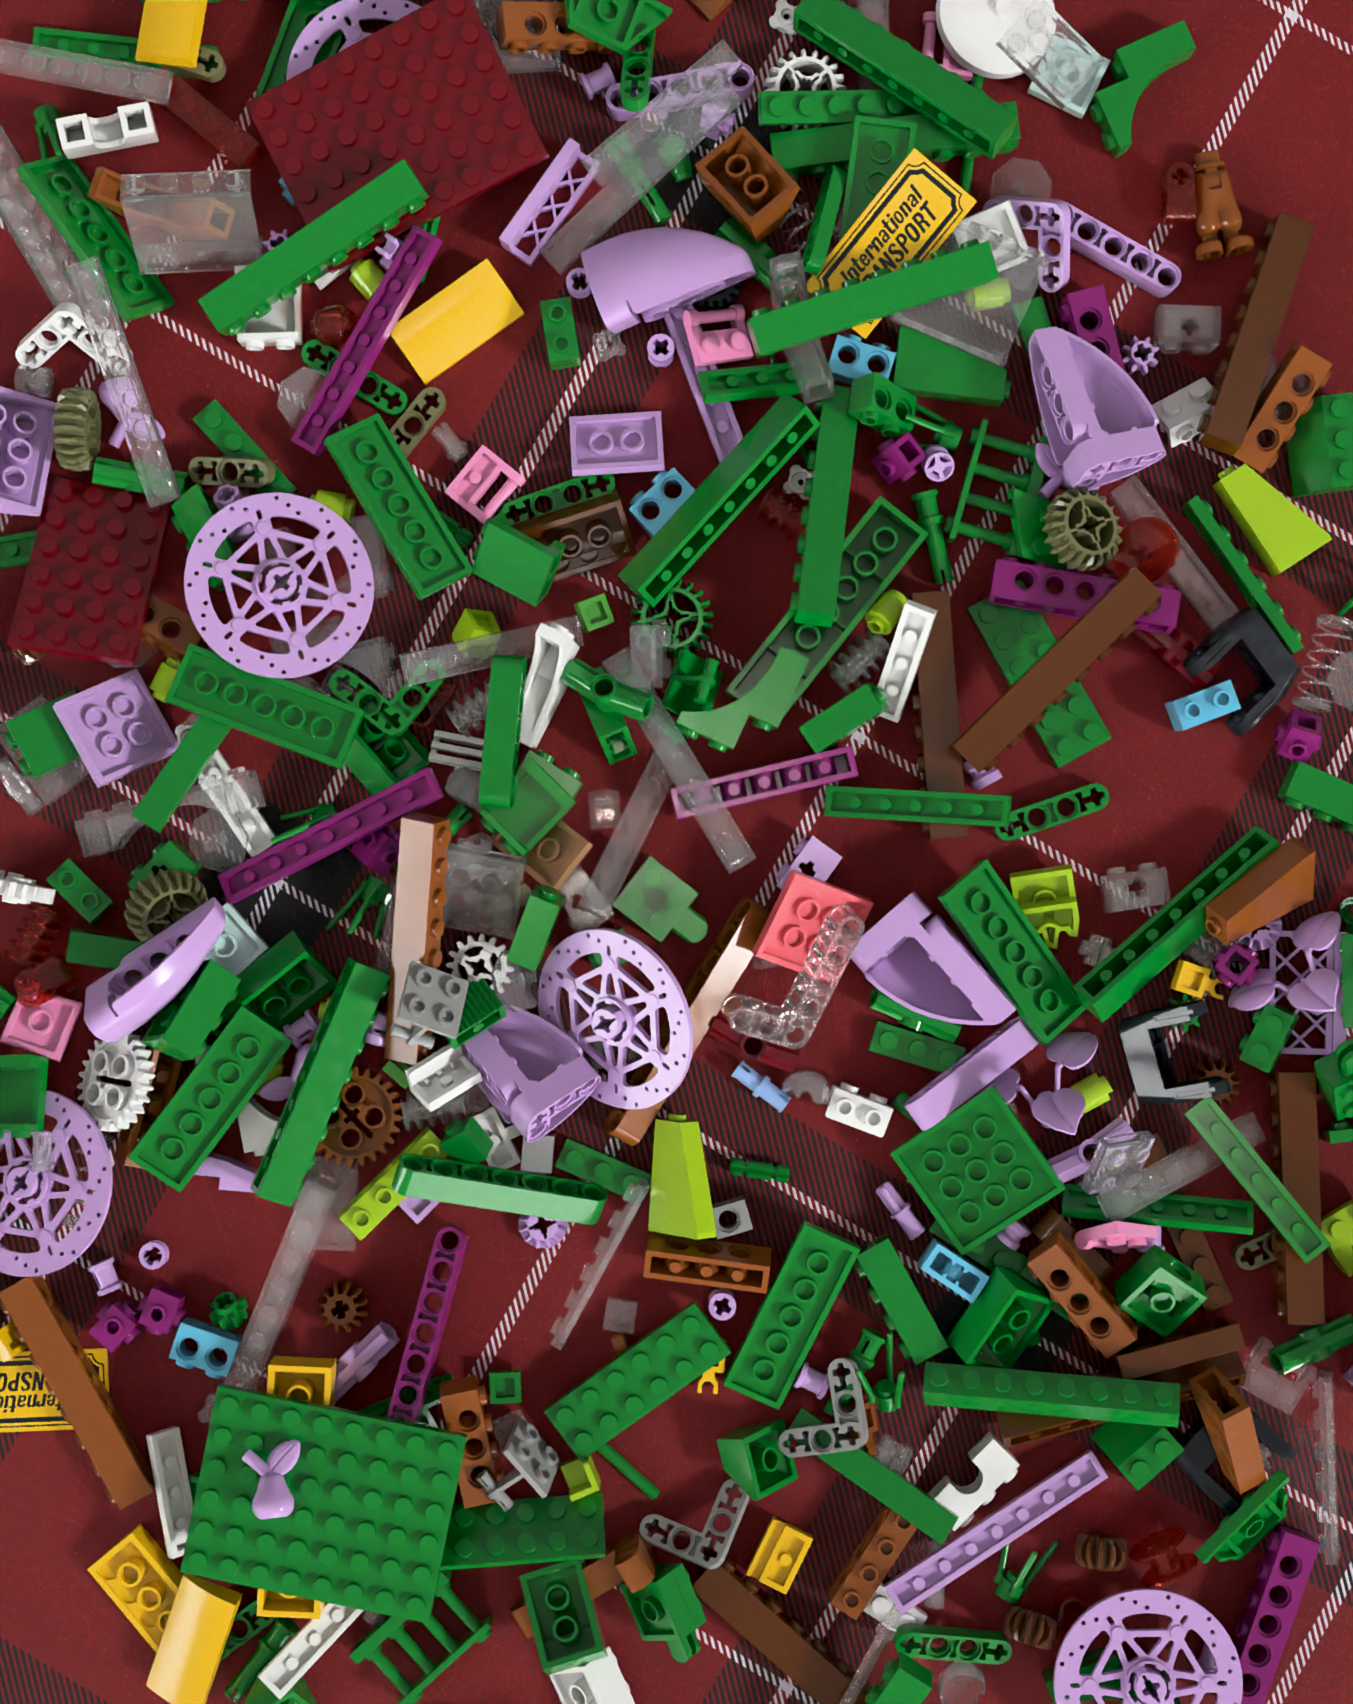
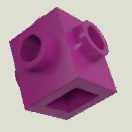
[870,432,927,486]
[1274,708,1323,763]
[350,825,400,877]
[1213,942,1260,989]
[138,1282,187,1335]
[88,1299,141,1353]

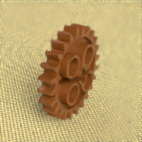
[315,1067,405,1168]

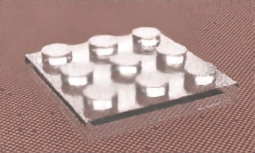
[442,843,527,940]

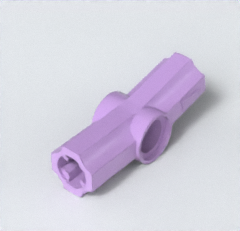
[1048,1116,1136,1183]
[335,1321,400,1403]

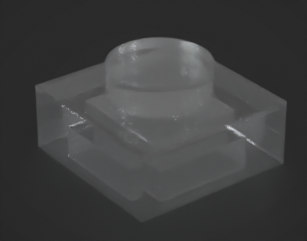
[1182,931,1224,968]
[603,1297,638,1334]

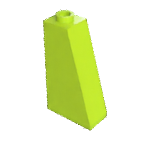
[1212,463,1332,577]
[648,1113,716,1240]

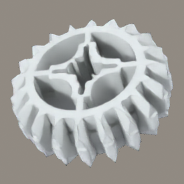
[764,48,847,131]

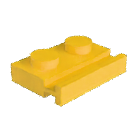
[746,1516,813,1595]

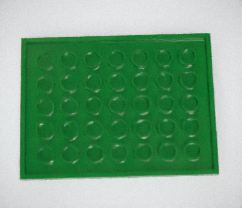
[180,1383,468,1624]

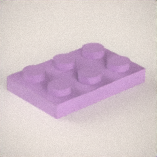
[569,411,665,476]

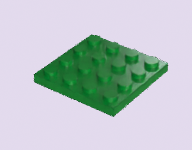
[890,1083,1066,1256]

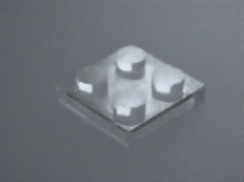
[1081,1130,1155,1195]

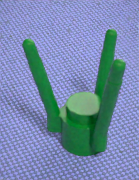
[33,104,88,159]
[904,402,963,451]
[270,802,338,844]
[325,875,393,940]
[856,1332,905,1413]
[993,1541,1059,1604]

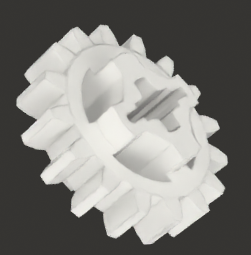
[446,934,514,994]

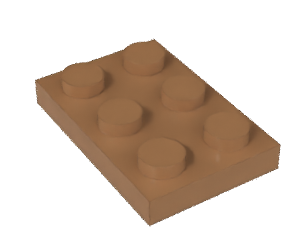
[488,820,593,890]

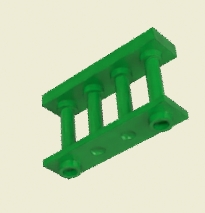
[943,419,1050,560]
[349,1570,494,1704]

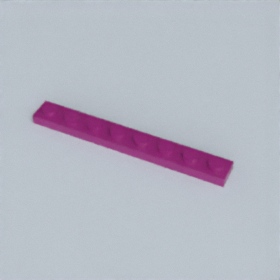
[290,225,443,458]
[217,767,444,904]

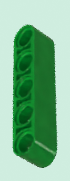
[479,654,527,808]

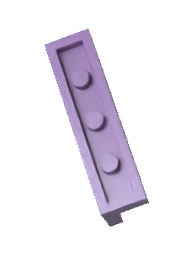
[499,138,601,267]

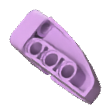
[581,227,757,334]
[1028,327,1166,489]
[845,891,1017,1025]
[84,897,226,1043]
[461,1003,601,1143]

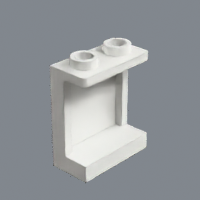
[234,265,303,351]

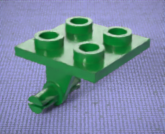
[661,648,724,716]

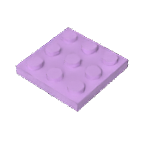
[52,668,179,788]

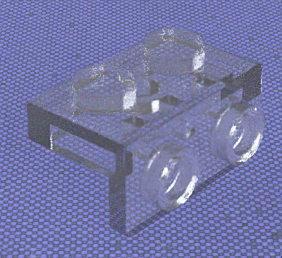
[630,619,672,688]

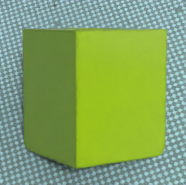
[452,608,501,659]
[560,1455,601,1502]

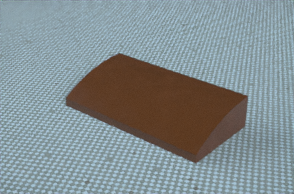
[510,491,637,582]
[1110,1316,1246,1379]

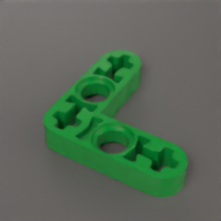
[329,659,446,737]

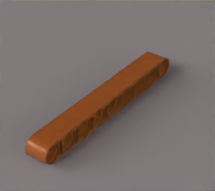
[604,897,771,1146]

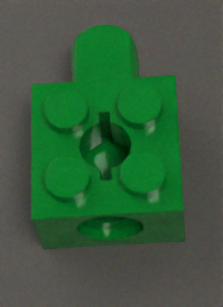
[612,856,708,943]
[1314,1038,1353,1121]
[1113,1244,1208,1338]
[619,1563,707,1663]

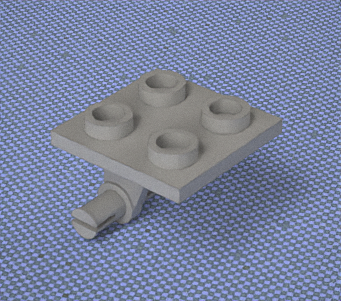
[389,961,469,1049]
[476,1415,561,1512]

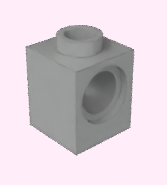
[520,1132,555,1175]
[712,1195,753,1240]

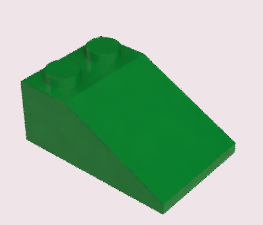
[519,1560,608,1675]

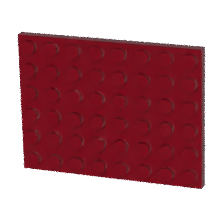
[245,0,549,273]

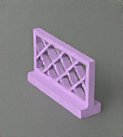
[1268,930,1348,1055]

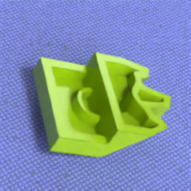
[1009,864,1080,949]
[1321,1199,1353,1277]

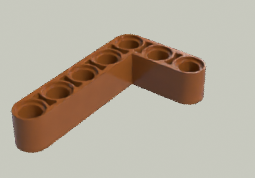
[510,1530,655,1638]

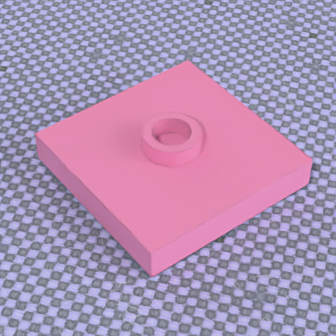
[0,984,83,1062]

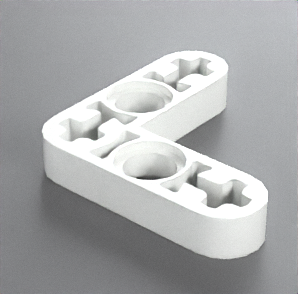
[15,302,133,375]

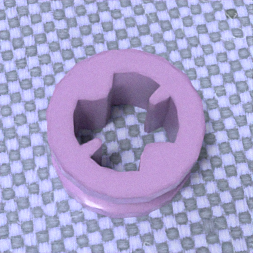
[566,268,592,299]
[139,1240,170,1270]

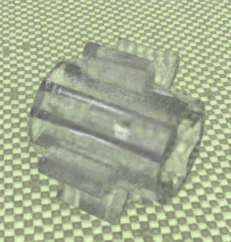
[1078,934,1116,967]

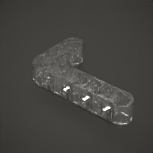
[721,904,864,1049]

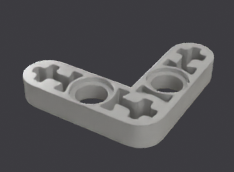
[778,1357,869,1458]
[639,1479,749,1569]

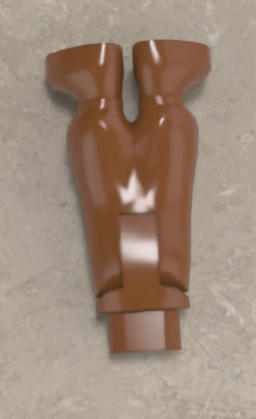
[1192,150,1254,261]

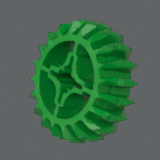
[631,578,713,661]

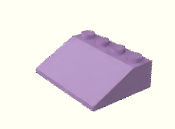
[0,386,56,516]

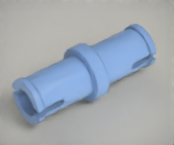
[731,1060,792,1113]

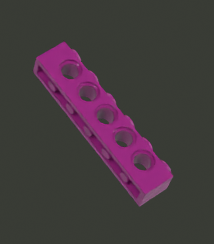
[1060,285,1125,371]
[986,557,1182,635]
[670,745,859,820]
[1215,1523,1321,1704]

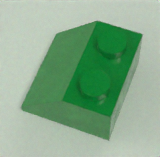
[1090,1421,1184,1491]

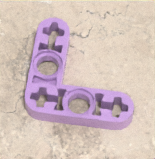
[983,195,1071,293]

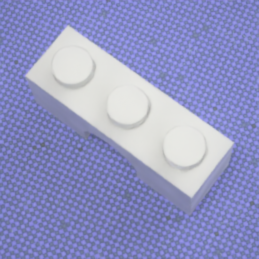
[55,101,159,159]
[928,1431,1020,1532]

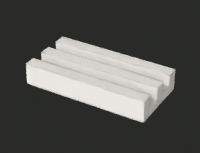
[428,730,484,772]

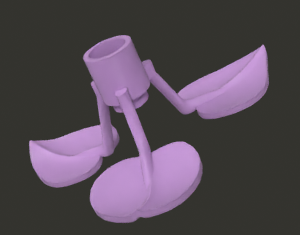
[1228,911,1341,1015]
[971,1032,1098,1136]

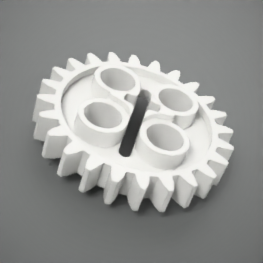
[0,870,56,905]
[77,1032,155,1132]

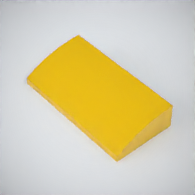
[135,0,208,68]
[390,259,524,385]
[87,1523,183,1653]
[146,1573,243,1704]

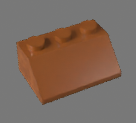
[695,126,800,243]

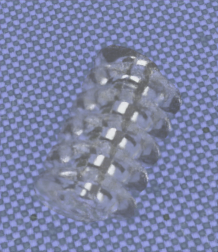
[829,628,891,695]
[444,680,490,737]
[400,1092,467,1132]

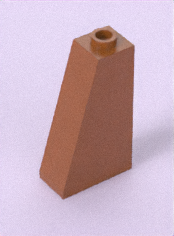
[1205,836,1316,945]
[1188,1366,1267,1494]

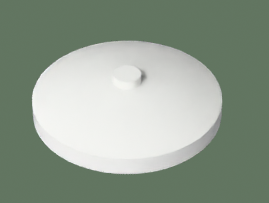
[936,0,1056,79]

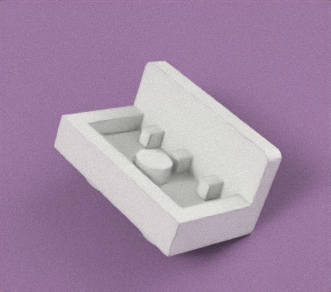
[1152,377,1212,448]
[406,1044,482,1112]
[825,1082,894,1137]

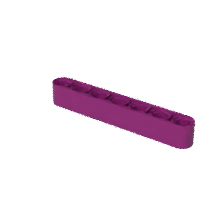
[386,1226,468,1424]

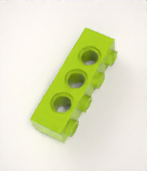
[338,1126,448,1241]

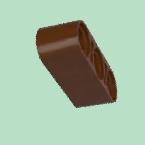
[1030,1207,1115,1283]

